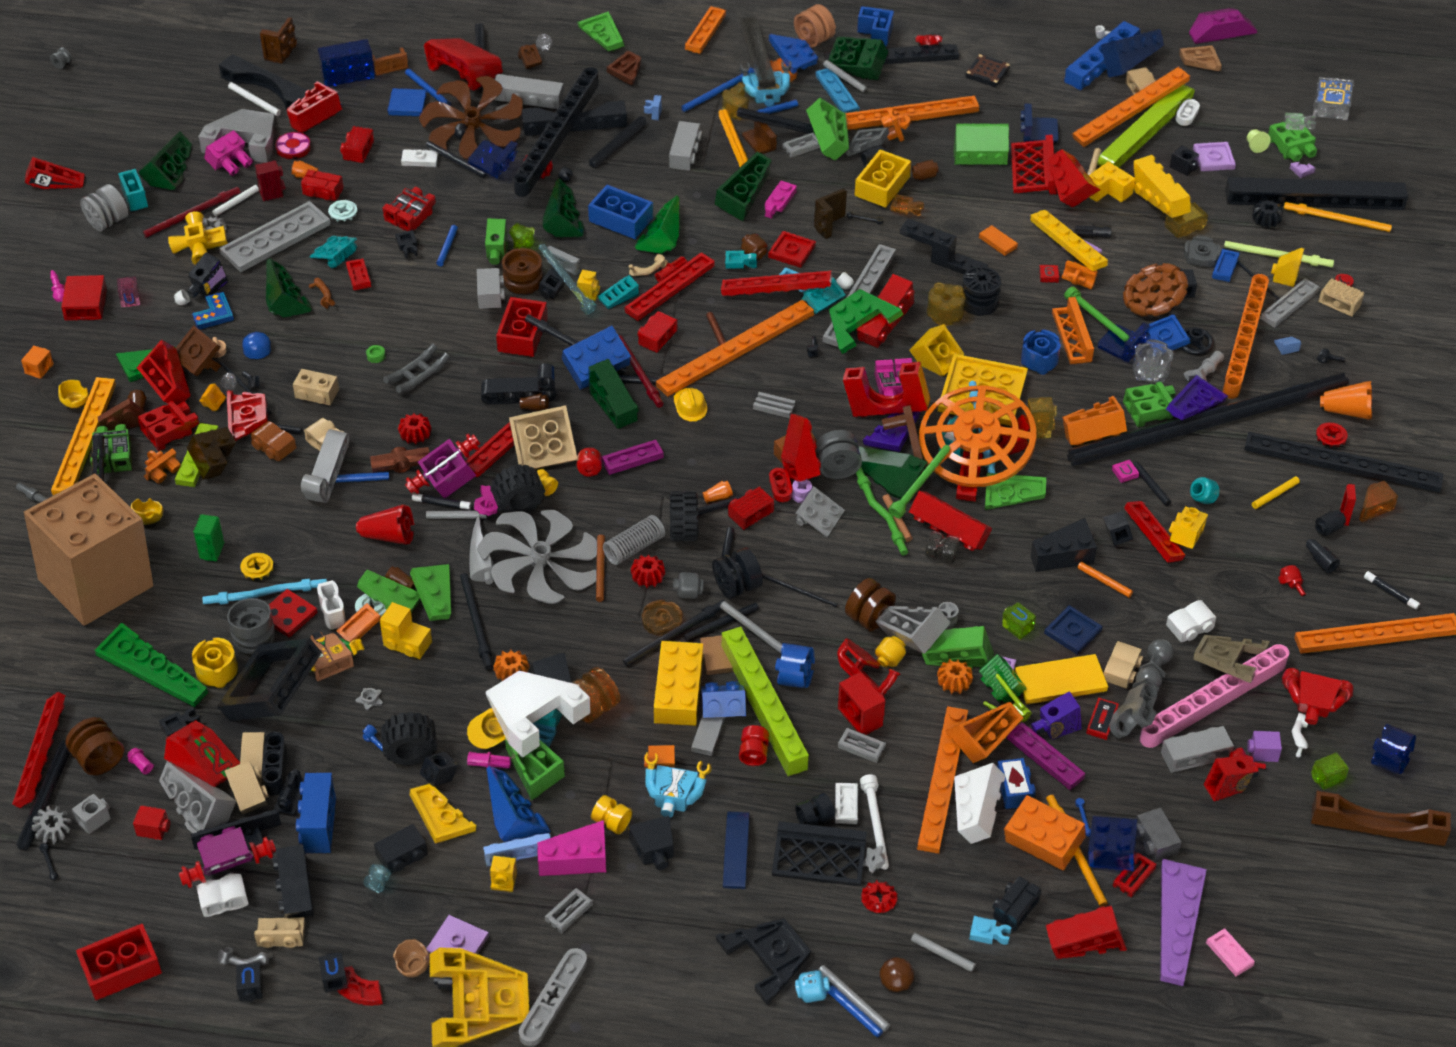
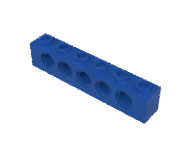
[1064,21,1141,90]

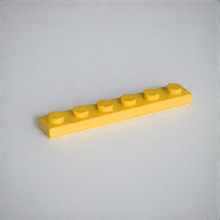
[1030,210,1108,271]

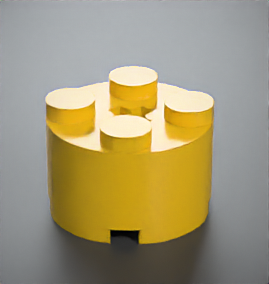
[192,638,238,688]

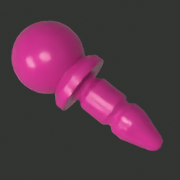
[50,270,65,302]

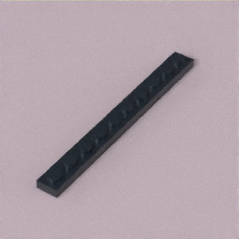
[1244,432,1444,493]

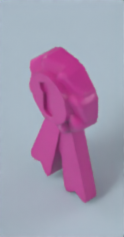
[474,485,498,516]

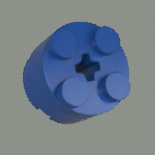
[1021,330,1061,374]
[775,643,815,688]

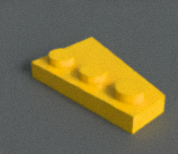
[410,784,477,844]

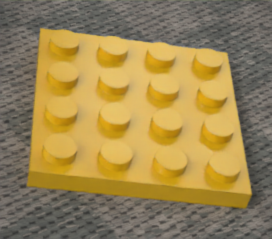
[938,354,1028,426]

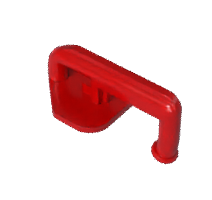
[837,638,901,696]

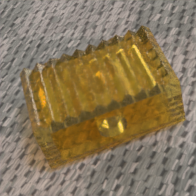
[1165,202,1208,238]

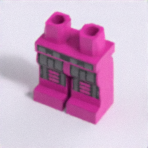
[874,358,912,396]

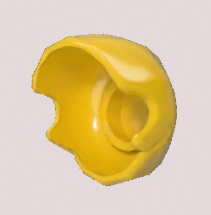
[58,380,88,408]
[131,498,164,525]

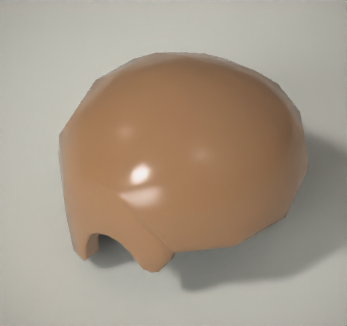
[393,939,430,978]

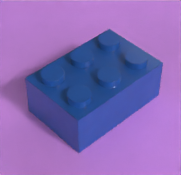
[588,185,653,239]
[562,326,631,390]
[296,773,336,853]

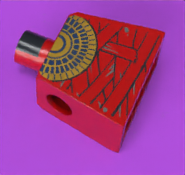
[1204,756,1259,801]

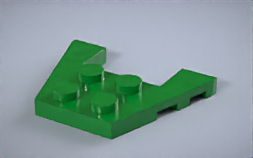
[829,289,904,355]

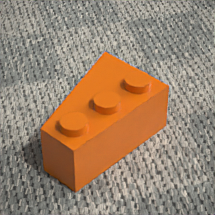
[946,702,1023,763]

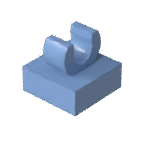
[644,95,662,120]

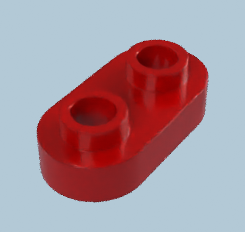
[769,468,792,502]

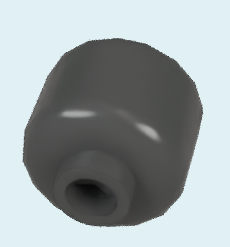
[673,572,703,599]

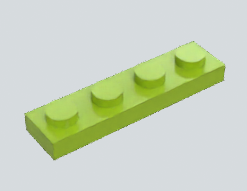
[175,423,219,487]

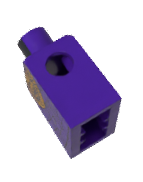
[1031,691,1082,739]

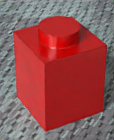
[133,805,170,840]

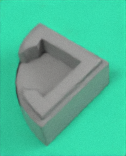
[1184,368,1207,382]

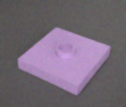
[427,915,489,956]

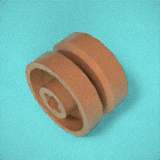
[794,4,836,48]

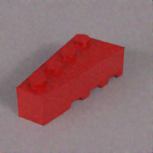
[857,274,915,348]

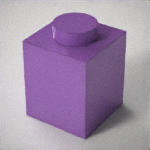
[1247,731,1282,762]

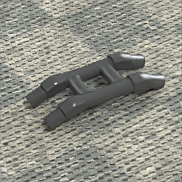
[383,343,450,393]

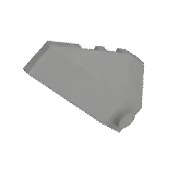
[159,761,236,833]

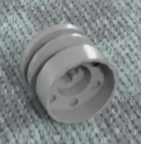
[80,184,128,232]

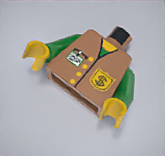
[310,631,365,681]

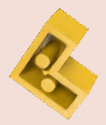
[1089,161,1135,202]
[380,602,432,659]

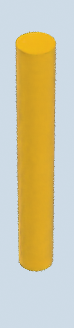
[1252,476,1300,509]

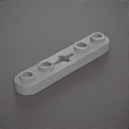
[519,948,587,1046]

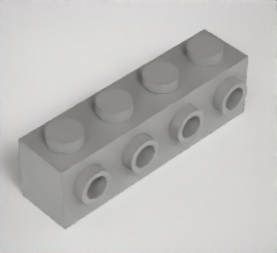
[495,74,564,109]

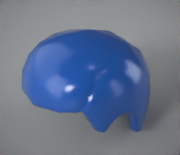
[242,332,271,359]

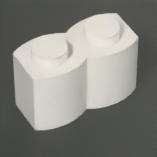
[317,580,346,630]
[1166,600,1216,642]
[196,873,249,917]

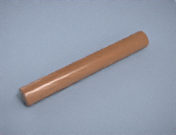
[882,494,913,542]

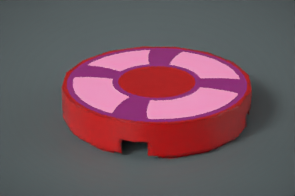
[275,132,311,159]

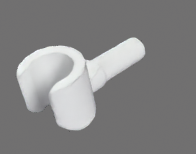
[1095,26,1110,39]

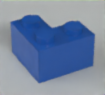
[857,6,894,47]

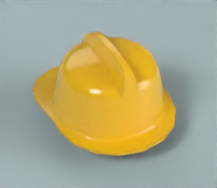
[674,388,707,421]
[467,708,505,749]

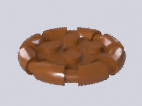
[1123,263,1188,317]

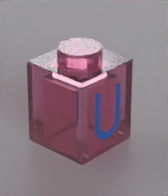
[117,276,140,307]

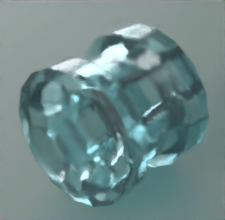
[363,864,391,892]

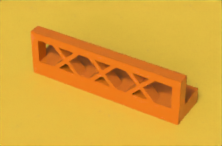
[1052,297,1094,364]

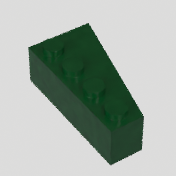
[714,151,772,222]

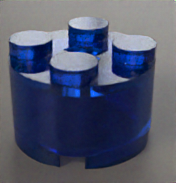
[1371,724,1416,774]

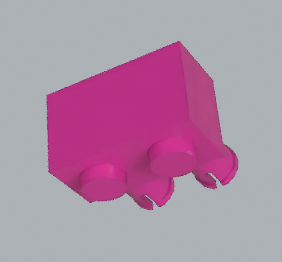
[205,130,253,176]

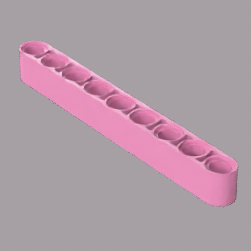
[1140,644,1289,748]

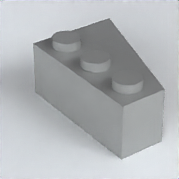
[875,606,951,654]

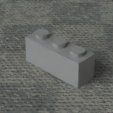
[669,121,702,171]
[1161,726,1234,773]

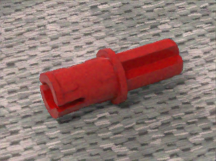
[655,256,687,282]

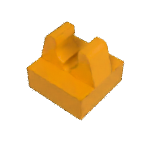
[199,383,226,411]

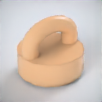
[213,337,227,358]

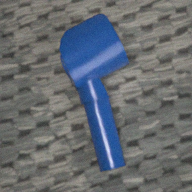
[363,725,383,752]

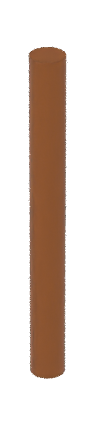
[596,535,605,602]

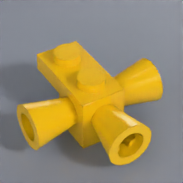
[168,212,228,265]

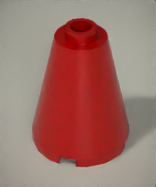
[356,505,414,545]

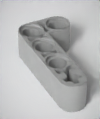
[301,429,350,503]

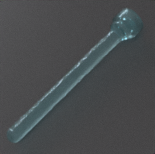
[539,244,597,315]

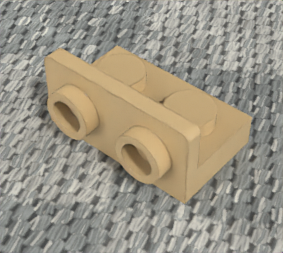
[254,918,305,948]

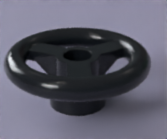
[1180,327,1214,355]

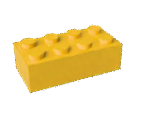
[654,641,703,726]

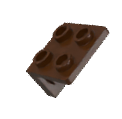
[260,17,297,64]

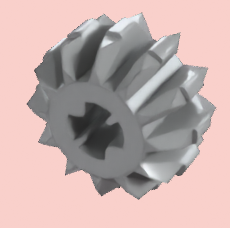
[32,806,71,844]

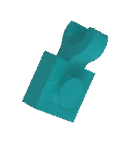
[725,251,757,269]

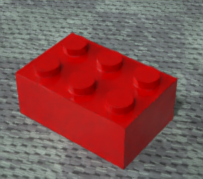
[496,297,548,357]
[76,923,162,1001]

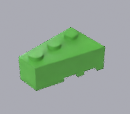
[806,98,849,161]

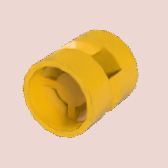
[591,795,633,835]

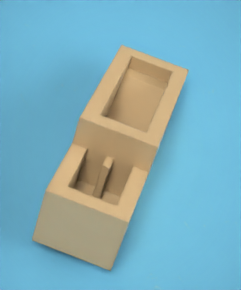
[240,732,265,786]

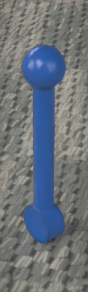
[1075,798,1093,837]

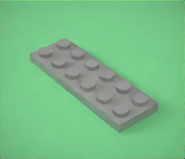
[219,201,331,272]

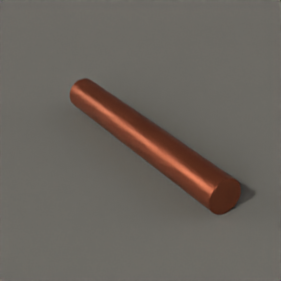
[706,312,726,345]

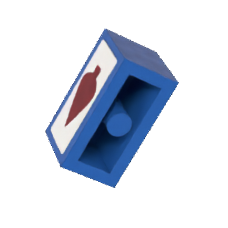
[997,758,1036,809]

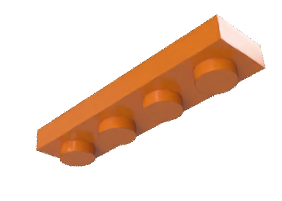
[685,6,726,54]

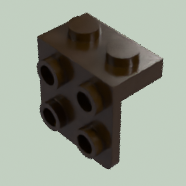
[814,188,847,239]

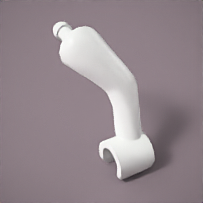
[1292,713,1308,758]

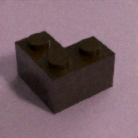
[187,427,236,480]

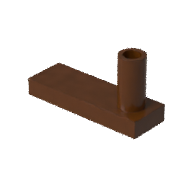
[882,406,923,460]

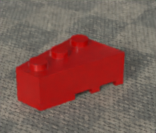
[287,81,342,133]

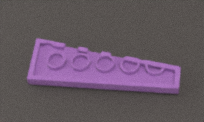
[1160,859,1206,986]

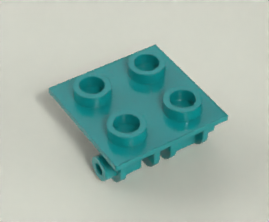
[309,236,357,268]

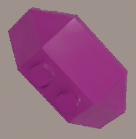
[1189,8,1257,44]

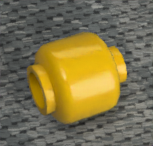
[875,636,906,668]

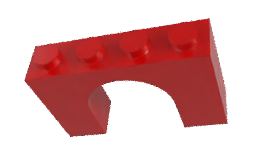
[843,362,930,417]

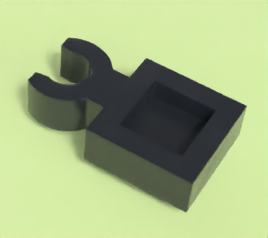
[395,230,418,258]
[159,708,201,737]

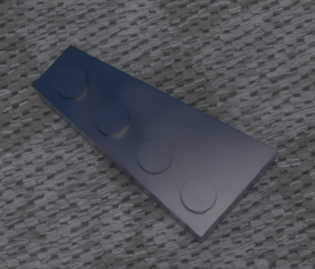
[1101,29,1164,78]

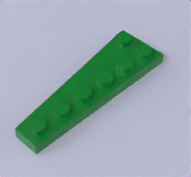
[94,623,208,707]

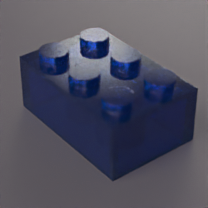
[317,39,375,87]

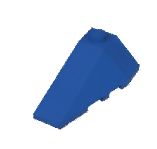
[487,766,551,842]

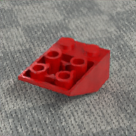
[781,413,821,482]

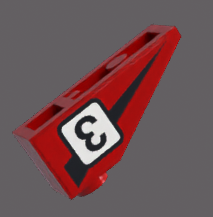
[24,157,84,189]

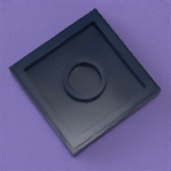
[1044,605,1103,655]

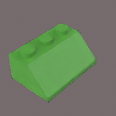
[954,124,1009,165]

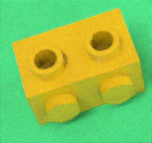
[1169,506,1208,549]

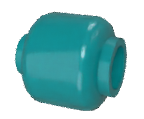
[1190,477,1220,504]

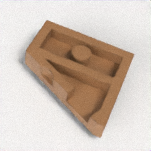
[1179,46,1222,71]

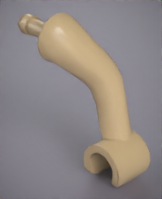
[629,254,668,276]

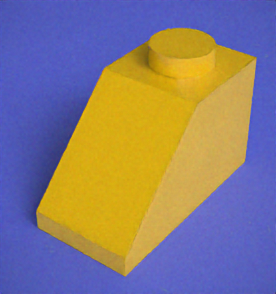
[1271,248,1304,287]

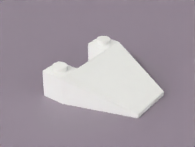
[486,671,590,757]

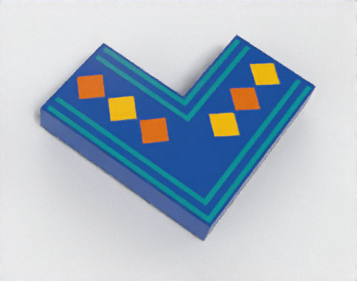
[192,292,234,330]

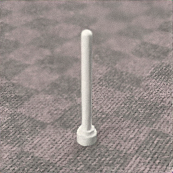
[860,774,889,870]

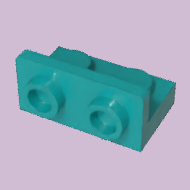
[800,278,846,314]

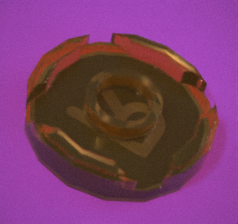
[641,600,682,636]

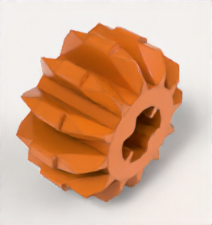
[493,649,530,681]
[937,658,973,695]

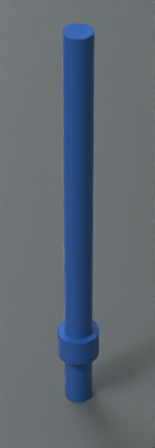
[681,64,765,112]

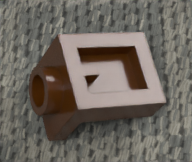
[517,44,542,69]

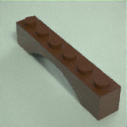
[1311,791,1451,846]

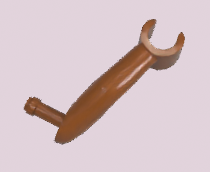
[309,277,335,309]

